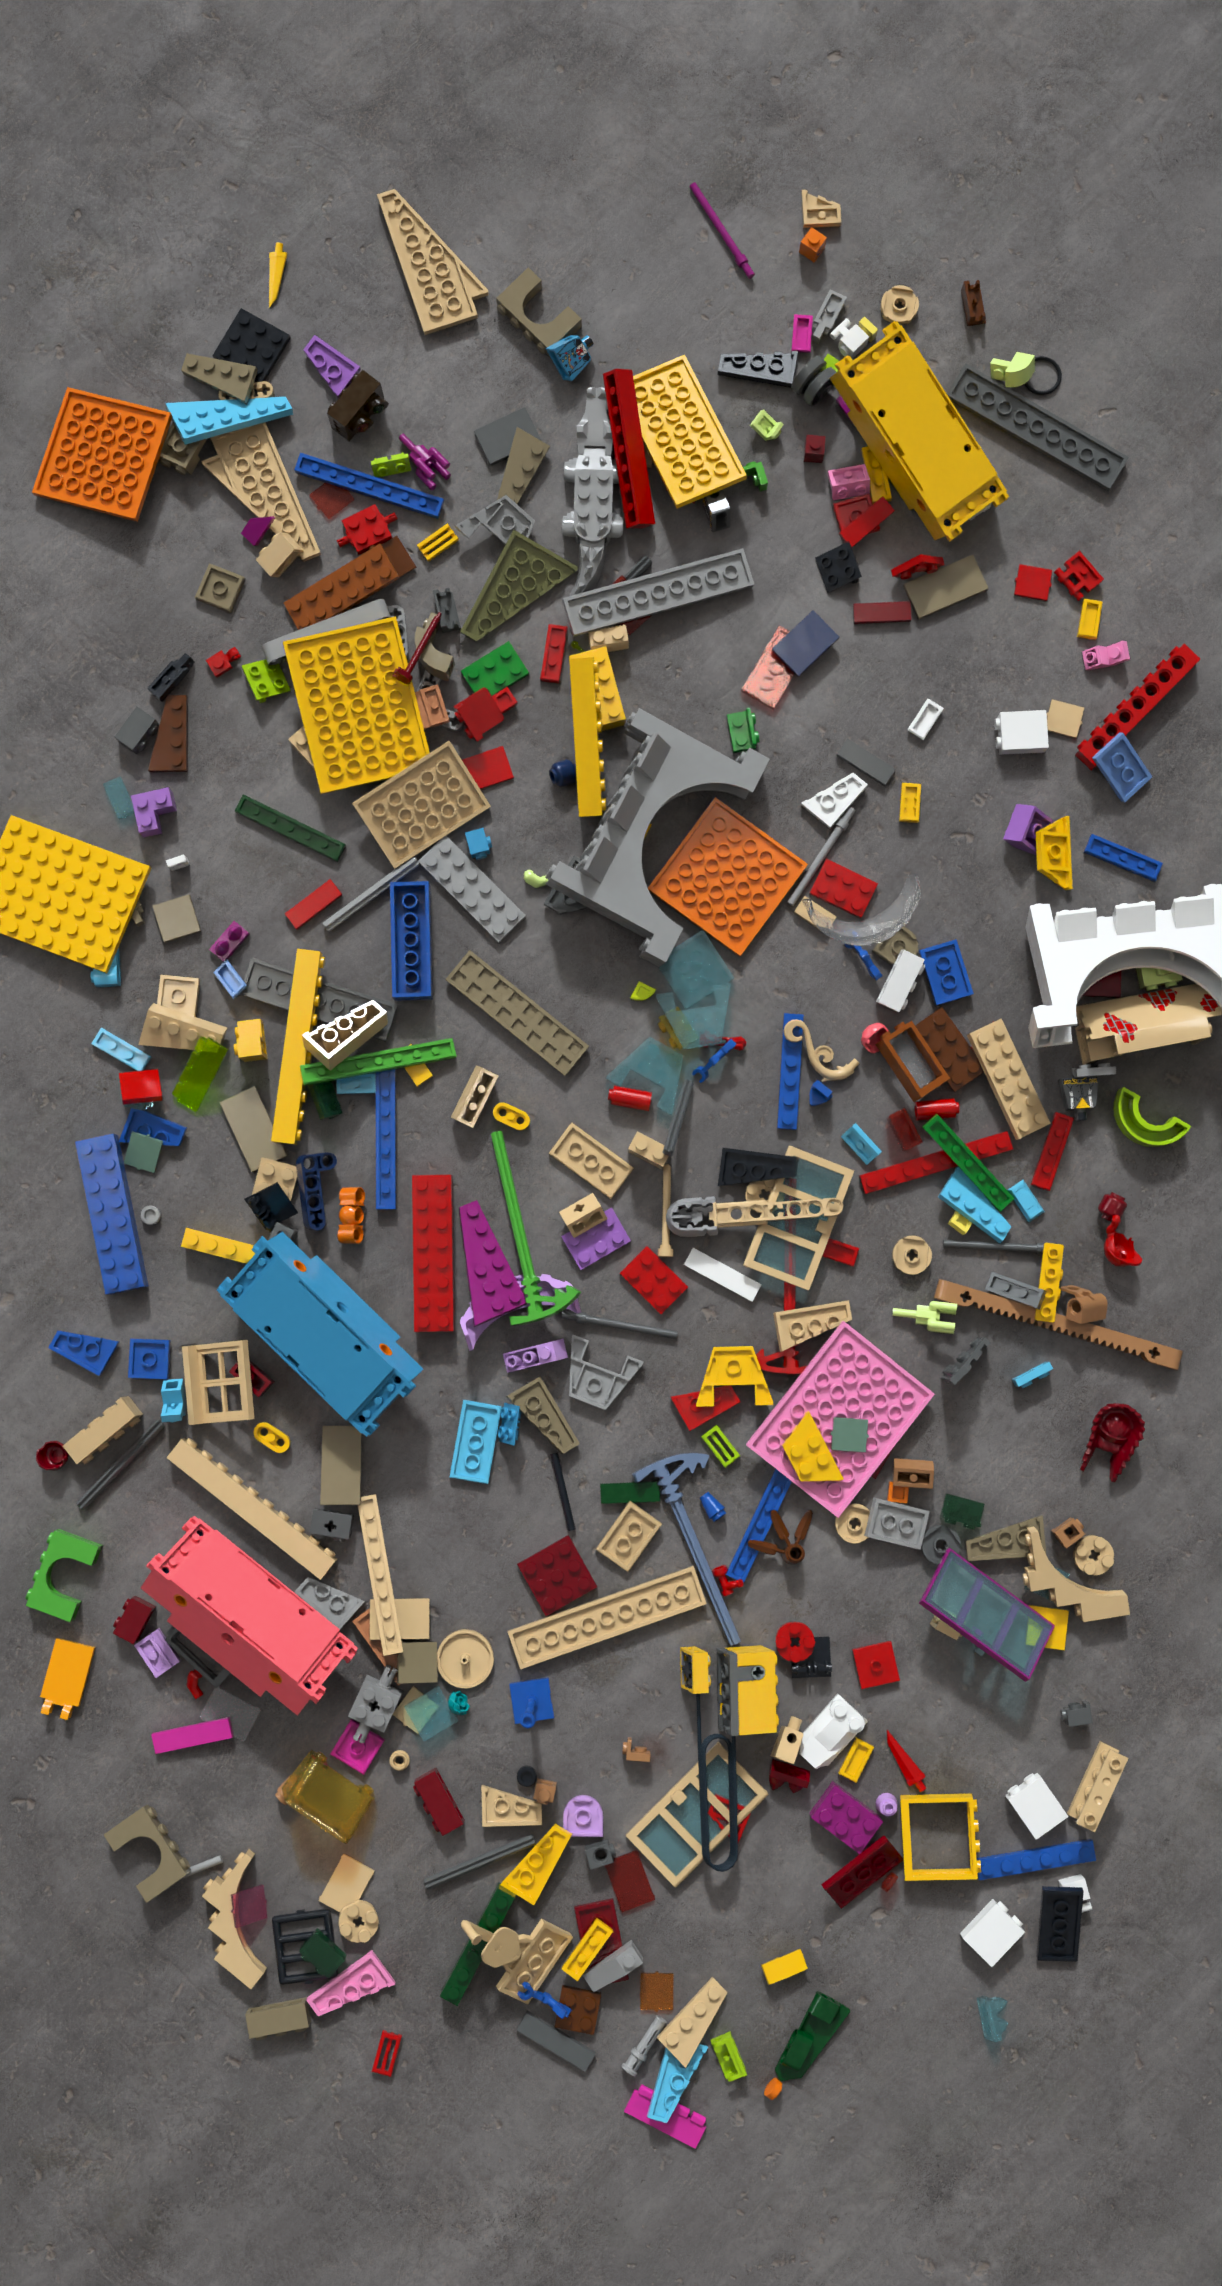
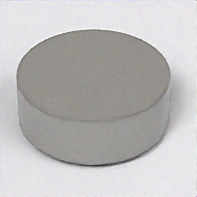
[141,1206,161,1225]

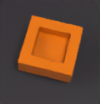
[887,1481,909,1503]

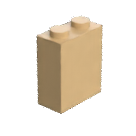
[628,1131,669,1170]

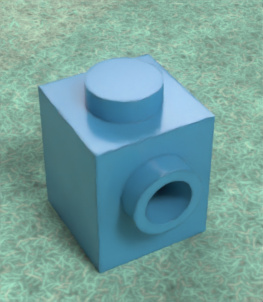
[465,828,492,860]

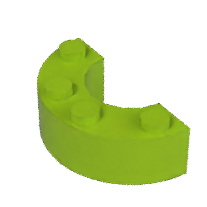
[1113,1087,1191,1147]

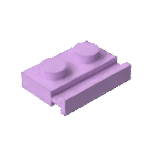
[134,1628,181,1678]

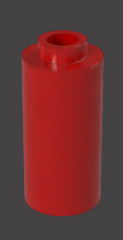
[608,1086,652,1111]
[914,1098,959,1121]

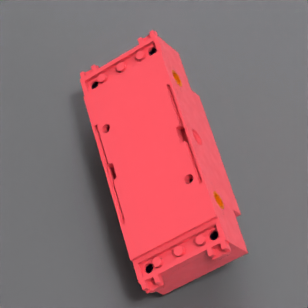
[141,1516,358,1716]

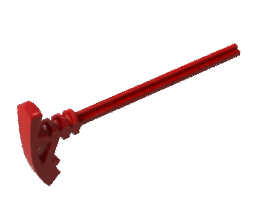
[756,1179,808,1374]

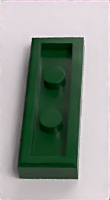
[600,1481,660,1504]

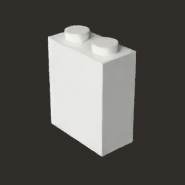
[994,710,1049,755]
[1005,1773,1068,1840]
[960,1899,1025,1967]

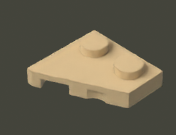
[801,190,841,228]

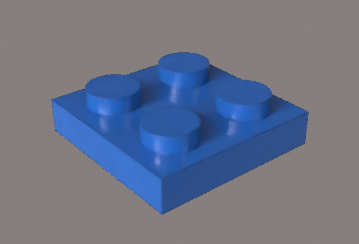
[128,1339,171,1379]

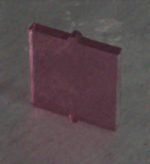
[231,1884,267,1928]

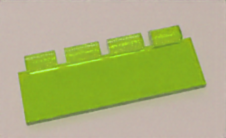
[172,1036,229,1112]

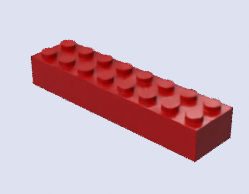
[412,1175,455,1332]

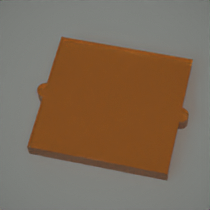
[640,1971,674,2012]

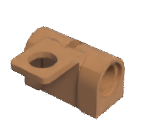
[1060,1285,1107,1324]

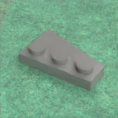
[295,1577,365,1629]

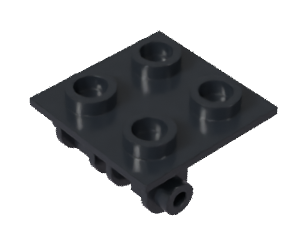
[815,542,862,593]
[244,1182,298,1232]
[790,1636,832,1678]

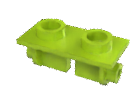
[371,452,411,478]

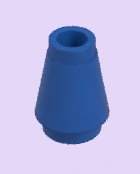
[699,1492,726,1522]

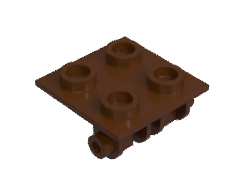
[369,536,417,577]

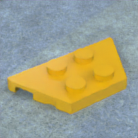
[1036,816,1073,890]
[782,1411,844,1482]

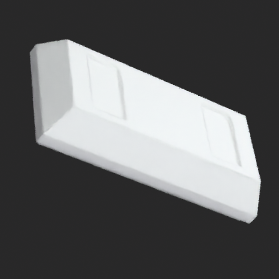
[908,699,944,740]

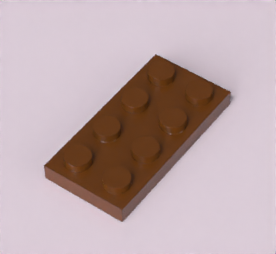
[915,1007,984,1093]

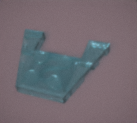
[656,983,731,1049]
[605,1037,684,1115]

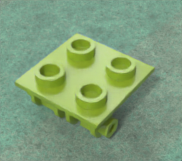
[241,659,291,703]

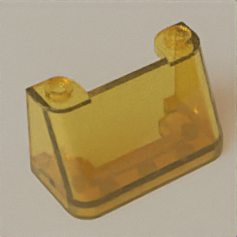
[282,1749,375,1844]

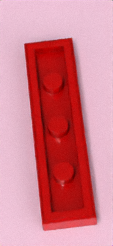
[1030,1112,1074,1191]

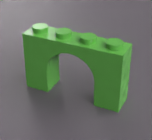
[26,1529,103,1622]

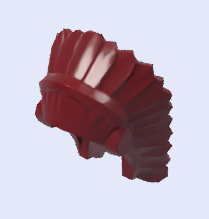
[1080,1403,1145,1482]

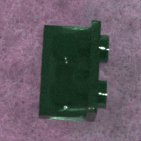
[308,1081,343,1120]
[940,1493,985,1530]

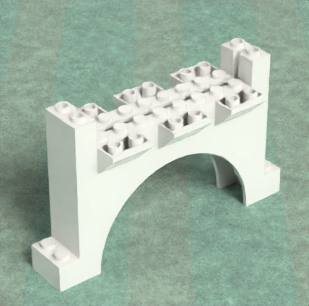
[1025,884,1222,1048]

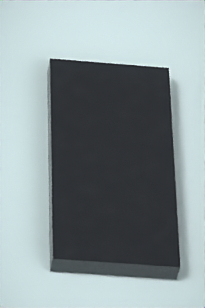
[1036,1886,1084,1962]

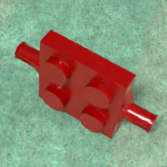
[337,504,398,555]

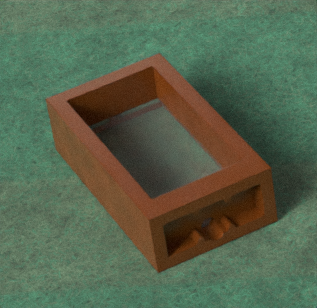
[875,1020,950,1102]

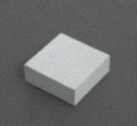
[166,854,190,871]

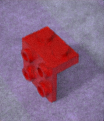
[453,687,504,742]

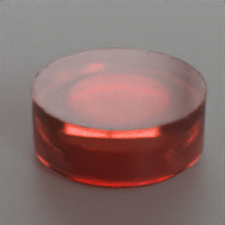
[880,1872,898,1893]

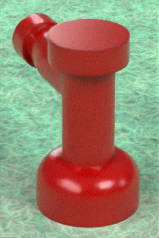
[711,1565,744,1596]

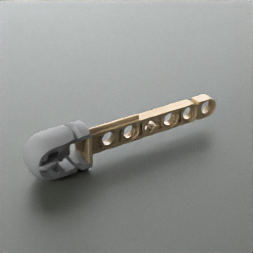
[666,1196,843,1237]

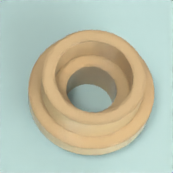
[390,1750,410,1771]

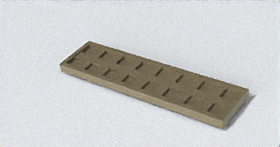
[445,950,589,1076]

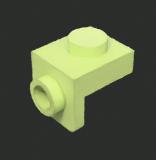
[750,410,784,441]

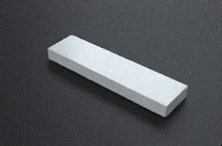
[684,1248,762,1302]

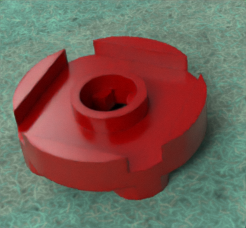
[775,1622,815,1663]

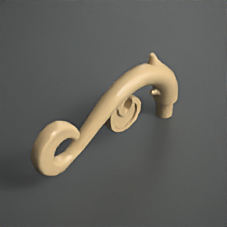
[783,1019,860,1082]

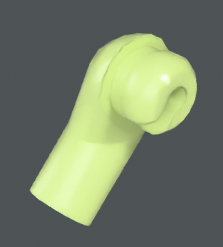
[524,870,548,888]

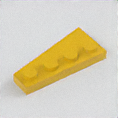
[500,1824,572,1905]

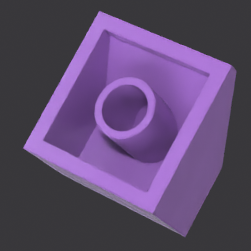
[1003,804,1055,856]

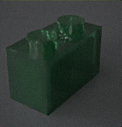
[299,1928,347,1979]

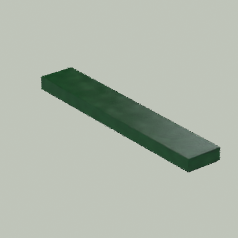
[235,794,346,862]

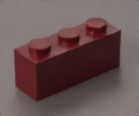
[413,1767,465,1836]

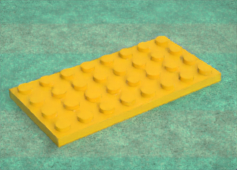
[633,355,747,509]

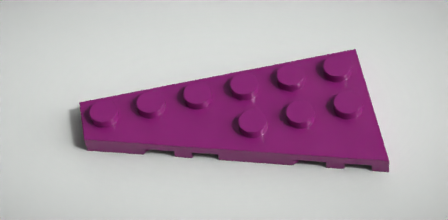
[459,1200,527,1327]

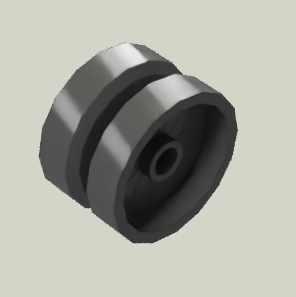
[791,355,837,407]

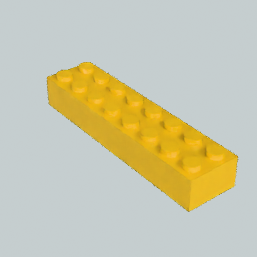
[569,657,607,817]

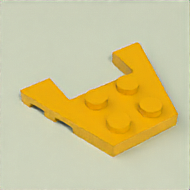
[696,1346,773,1407]

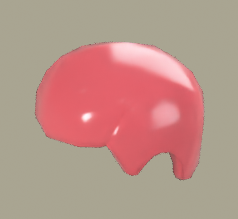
[861,1023,889,1054]

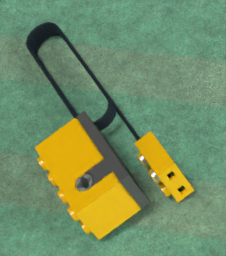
[680,1645,779,1872]

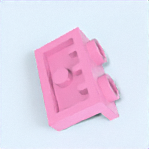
[828,464,870,500]

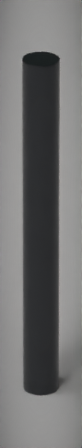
[550,1452,576,1531]

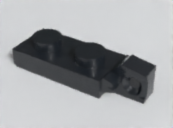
[147,653,195,702]

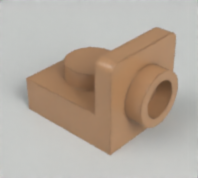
[622,1737,650,1762]

